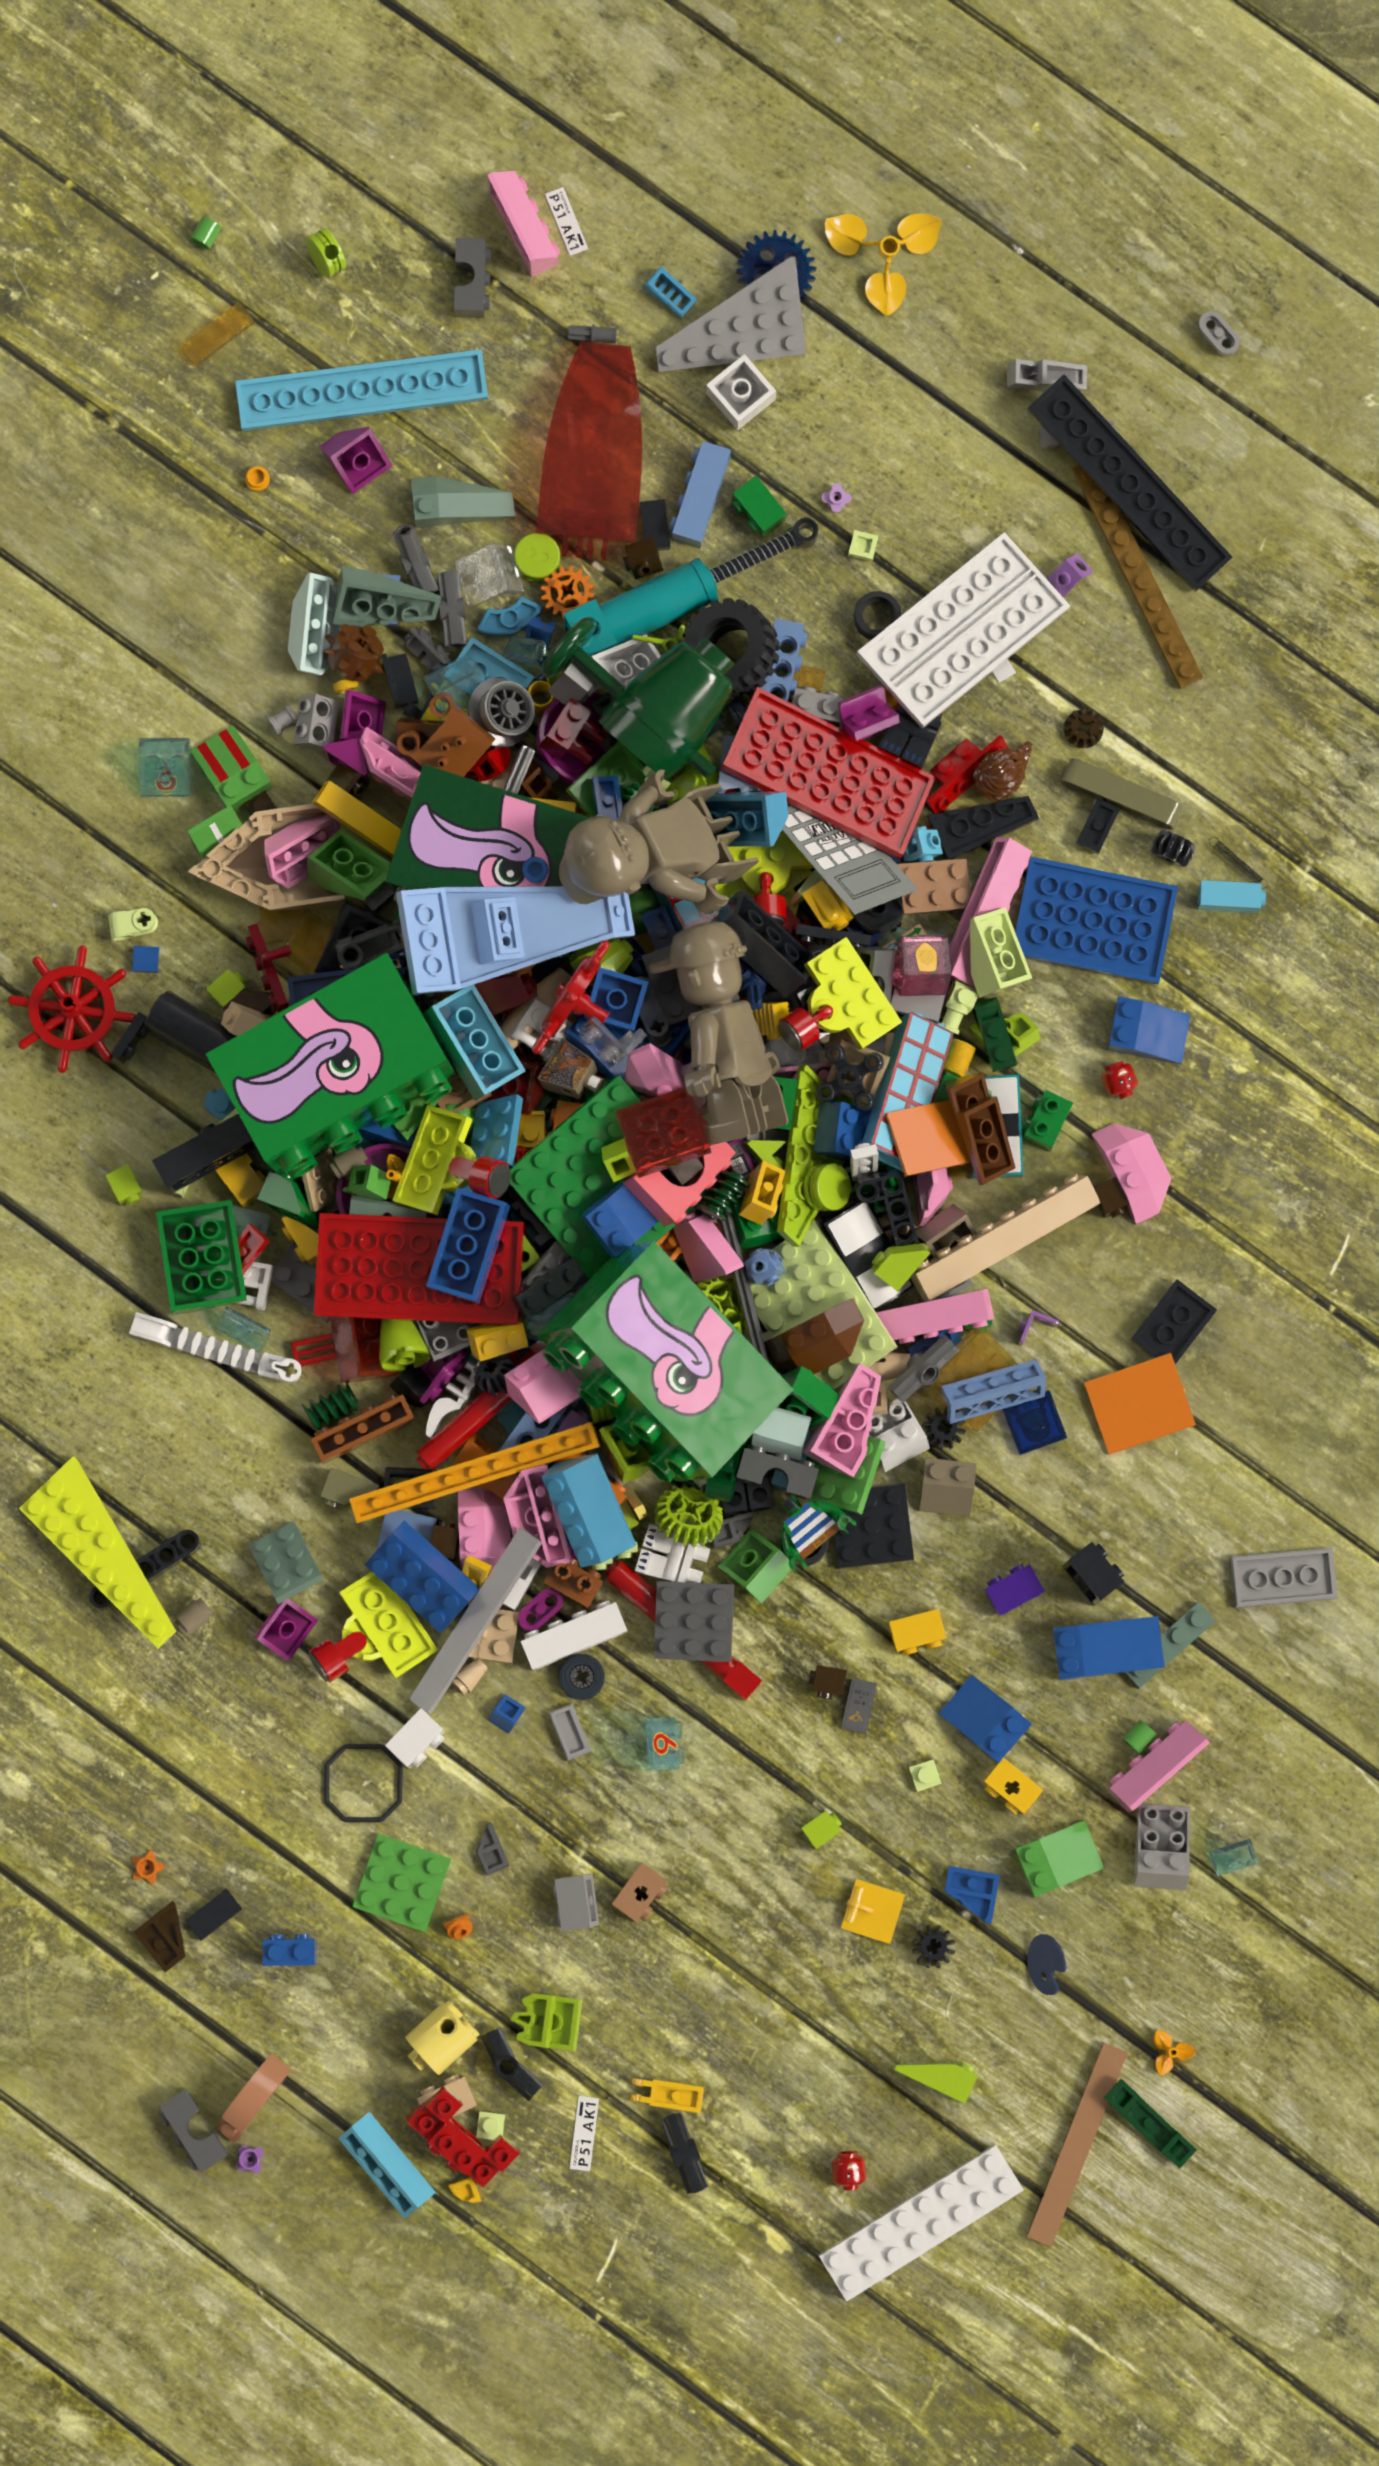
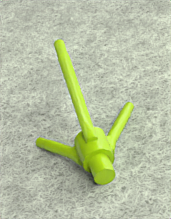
[632,625,685,652]

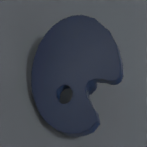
[1027,1934,1067,1995]

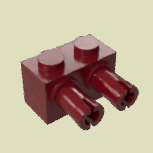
[539,698,608,765]

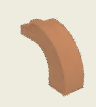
[215,2053,292,2144]

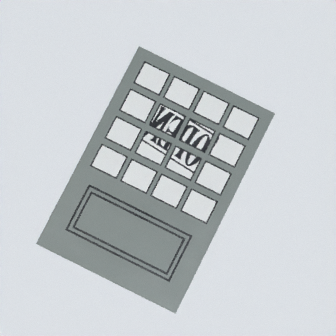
[782,806,918,914]

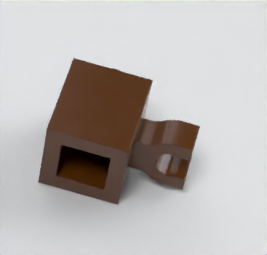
[520,763,558,800]

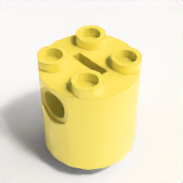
[405,2000,480,2075]

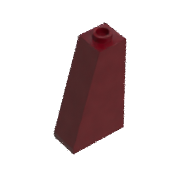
[433,972,538,1016]

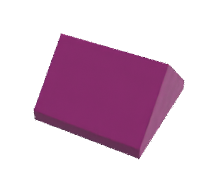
[340,690,386,741]
[323,738,370,787]
[254,1599,318,1662]

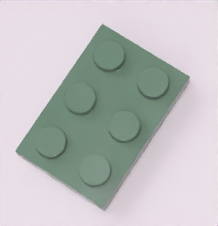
[249,1521,324,1604]

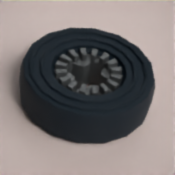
[559,1654,605,1700]

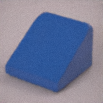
[488,1694,526,1733]

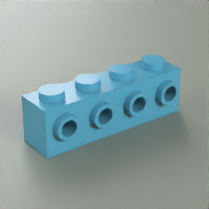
[338,2112,436,2219]

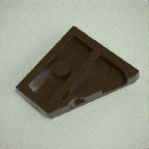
[134,1901,186,1973]

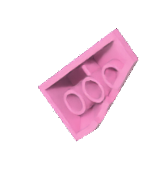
[802,1363,881,1478]

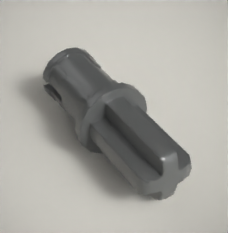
[567,324,617,344]

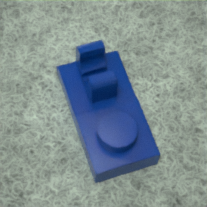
[592,776,622,820]

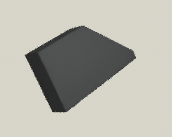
[712,1511,754,1549]

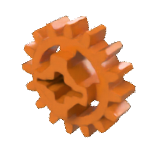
[541,565,595,621]

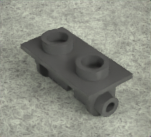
[403,627,454,674]

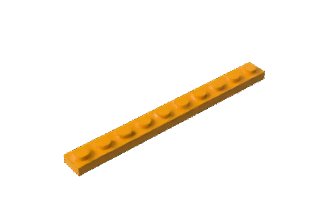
[349,1422,600,1523]

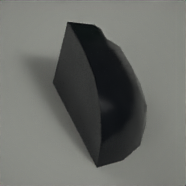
[389,1364,431,1407]

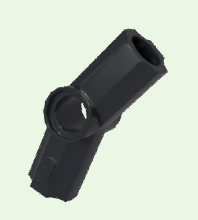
[480,2027,544,2102]
[661,2112,708,2194]

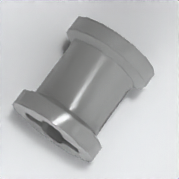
[267,705,297,736]

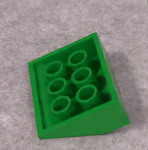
[156,1200,247,1316]

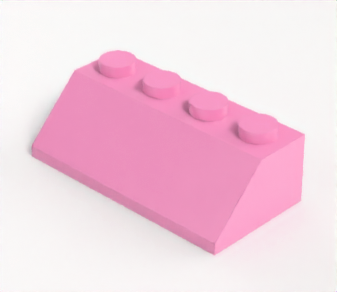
[487,171,560,277]
[504,1349,582,1424]
[1108,1720,1210,1812]

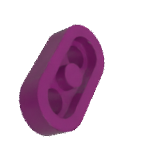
[518,1588,563,1632]

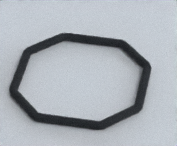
[324,1744,403,1822]

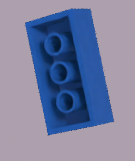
[426,1188,510,1304]
[364,1520,480,1633]

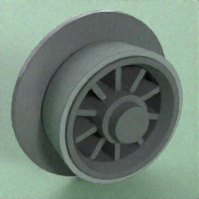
[468,678,535,747]

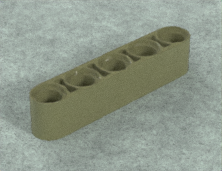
[1060,758,1183,830]

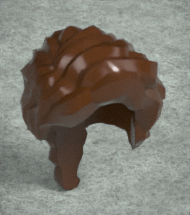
[973,741,1033,802]

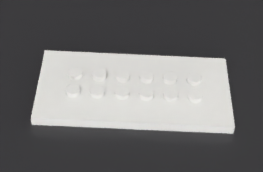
[856,532,1070,729]

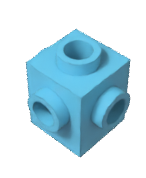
[903,826,943,862]

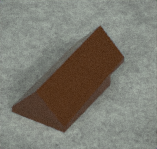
[945,1073,1016,1185]

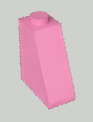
[673,1212,744,1283]

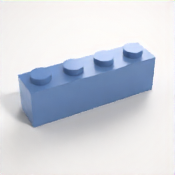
[669,441,731,548]

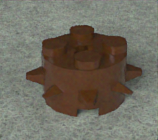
[324,624,385,682]

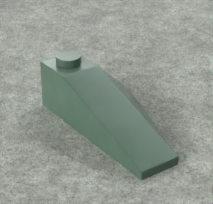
[411,476,515,528]
[332,566,441,627]

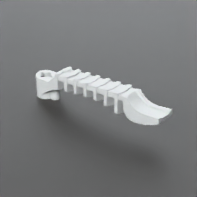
[129,1312,301,1384]
[426,1353,479,1438]

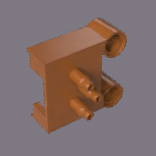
[397,692,496,777]

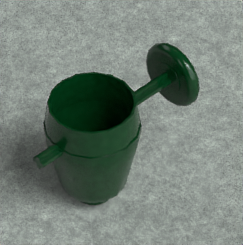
[541,617,735,781]

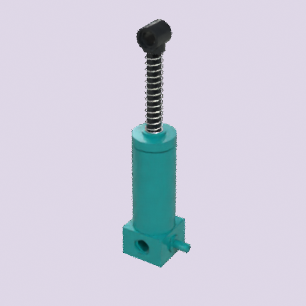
[564,517,818,656]

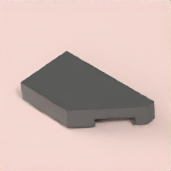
[476,1822,510,1876]

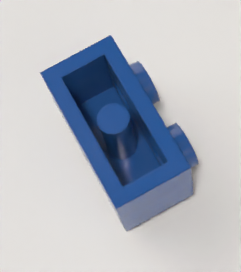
[263,1934,317,1966]

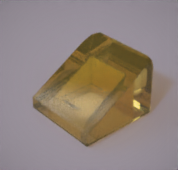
[796,665,826,693]

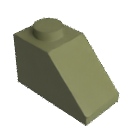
[320,1468,380,1509]

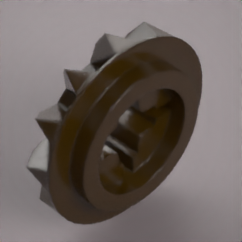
[1064,708,1104,748]

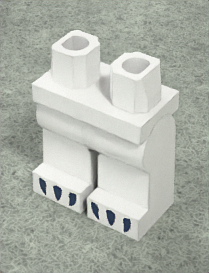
[635,1524,710,1583]

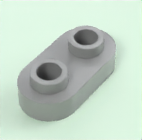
[1198,311,1240,357]

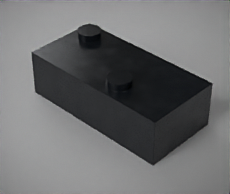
[716,889,813,998]
[152,1114,257,1194]

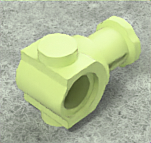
[939,980,978,1034]

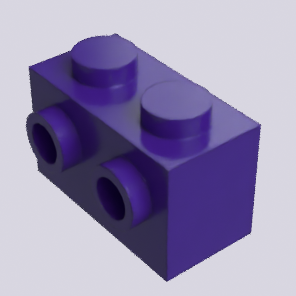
[984,1563,1045,1617]

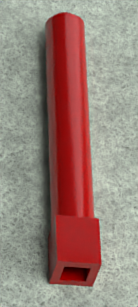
[416,1339,547,1471]
[605,1561,762,1701]

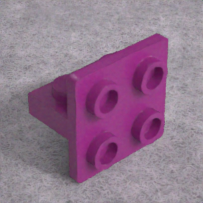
[838,685,900,741]

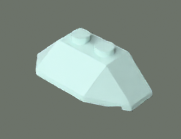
[288,573,342,676]

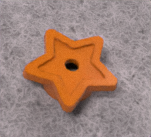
[132,1850,165,1884]

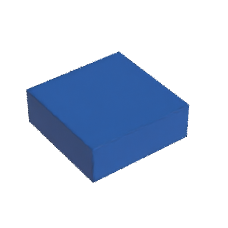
[132,946,160,973]

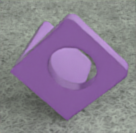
[1047,554,1093,597]
[1018,1310,1059,1346]

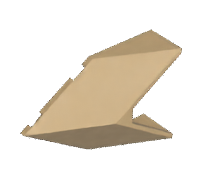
[188,804,346,911]

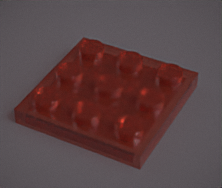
[615,1086,712,1178]

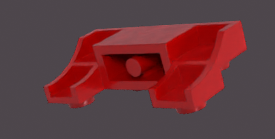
[406,2086,520,2188]

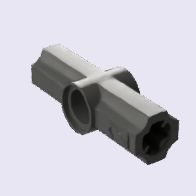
[438,571,467,649]
[888,1335,959,1403]

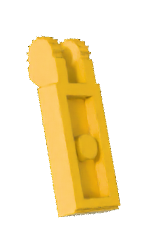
[629,2078,704,2113]

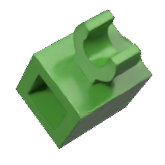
[343,1165,391,1200]

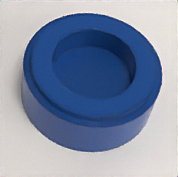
[522,857,549,883]

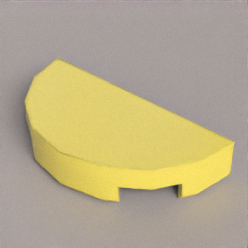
[624,1484,648,1521]

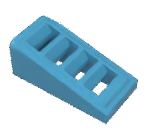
[642,266,697,318]

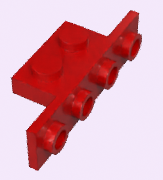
[926,735,1008,814]

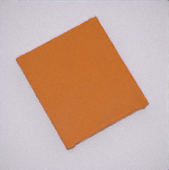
[885,1100,971,1177]

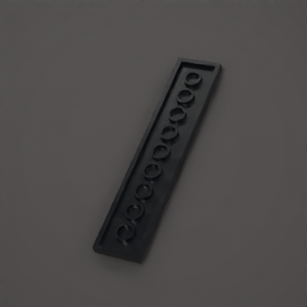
[1027,374,1233,592]

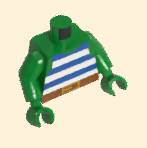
[781,1495,856,1574]

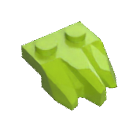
[511,1993,583,2051]

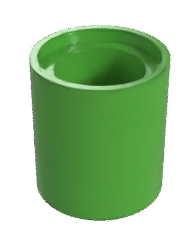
[190,217,221,250]
[1123,1720,1157,1754]

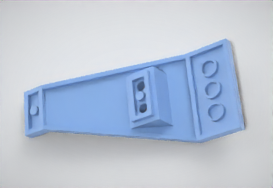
[396,887,635,995]

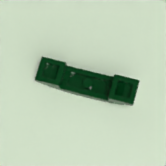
[1103,2079,1197,2169]

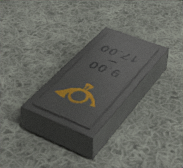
[841,1678,877,1734]

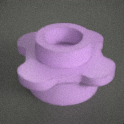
[822,483,851,513]

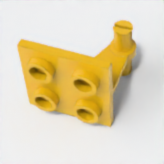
[841,1879,905,1944]

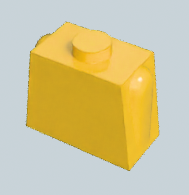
[802,880,854,930]

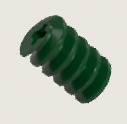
[696,1167,750,1224]
[301,1380,358,1430]

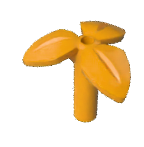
[386,1154,405,1198]
[1153,2030,1196,2076]

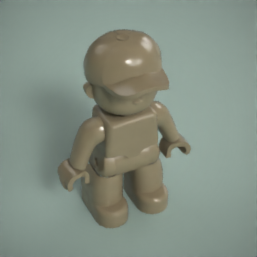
[559,770,759,915]
[649,921,788,1147]

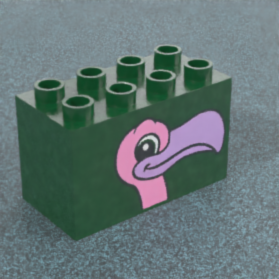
[385,764,590,962]

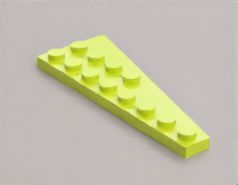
[19,1456,176,1649]

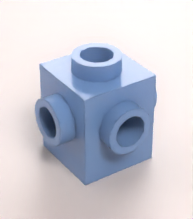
[744,1248,787,1286]

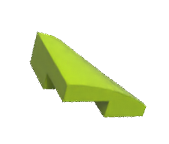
[970,1012,1041,1057]

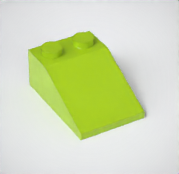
[892,2061,978,2104]

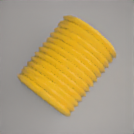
[528,681,554,716]
[942,1039,976,1077]

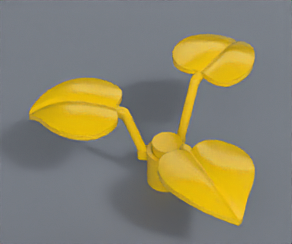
[825,214,942,316]

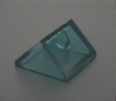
[424,655,485,719]

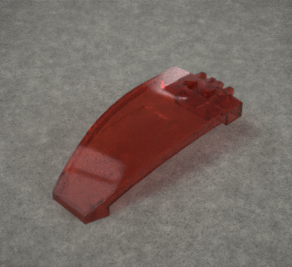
[536,342,642,560]

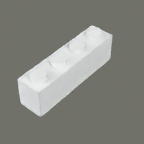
[521,1600,628,1671]

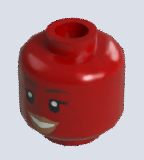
[1101,1060,1138,1100]
[832,2151,866,2191]

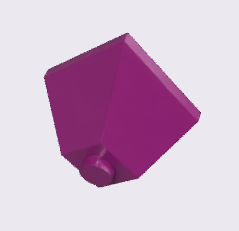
[319,427,393,494]

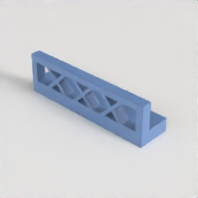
[941,1359,1046,1424]

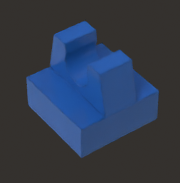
[524,616,555,650]

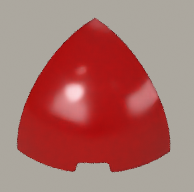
[464,745,510,782]

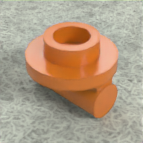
[443,1913,472,1939]

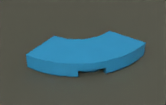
[477,596,543,637]

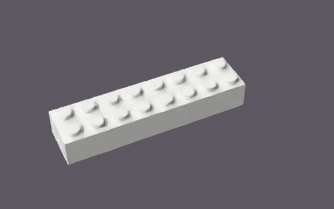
[819,2144,1024,2301]

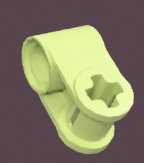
[107,908,158,941]

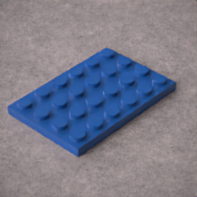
[1015,856,1178,985]

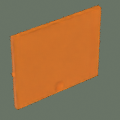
[1084,1353,1196,1455]

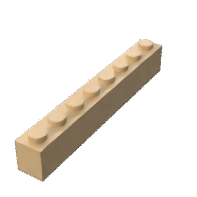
[911,1174,1101,1301]

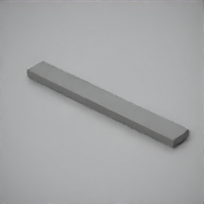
[409,1527,542,1714]

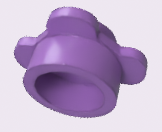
[236,2145,264,2173]

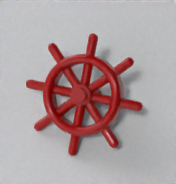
[532,940,610,1054]
[7,945,136,1073]

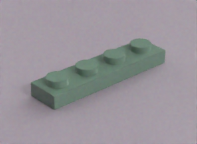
[1125,1602,1216,1689]

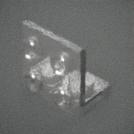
[455,543,524,608]
[577,1016,647,1066]

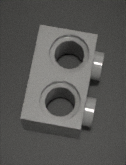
[293,694,339,752]

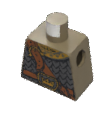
[537,1038,604,1099]

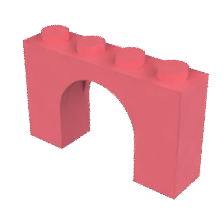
[623,1109,736,1227]

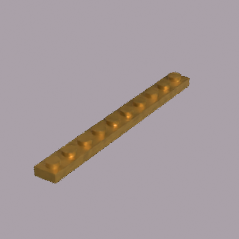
[1072,465,1203,689]

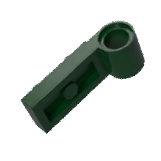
[972,997,1017,1072]
[705,1440,747,1502]

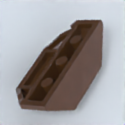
[764,1298,865,1375]

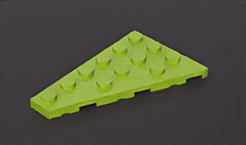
[777,1064,845,1247]

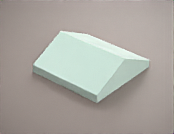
[752,1408,811,1461]

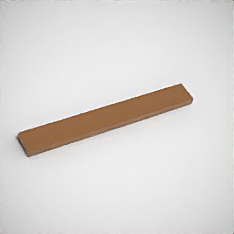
[1026,2042,1128,2247]

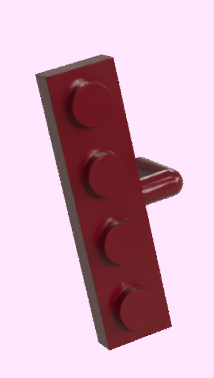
[245,923,292,1013]

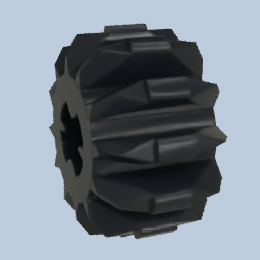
[1151,830,1196,867]
[473,1354,516,1396]
[922,1407,966,1450]
[912,1925,955,1968]

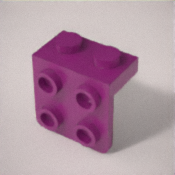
[419,1348,470,1404]

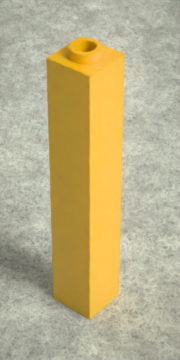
[312,781,402,858]

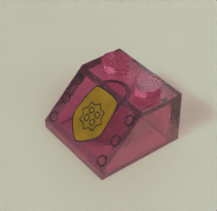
[892,936,951,996]

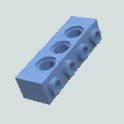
[760,618,808,702]
[499,1396,582,1451]

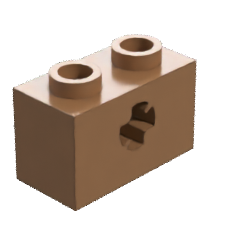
[612,1862,668,1923]

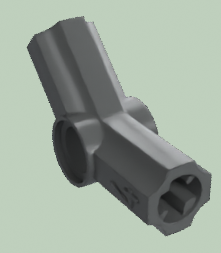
[393,524,439,594]

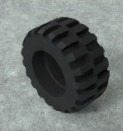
[680,598,780,699]

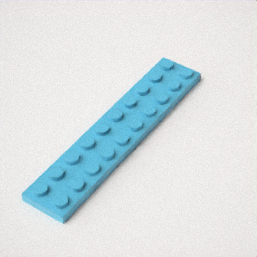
[235,349,488,431]

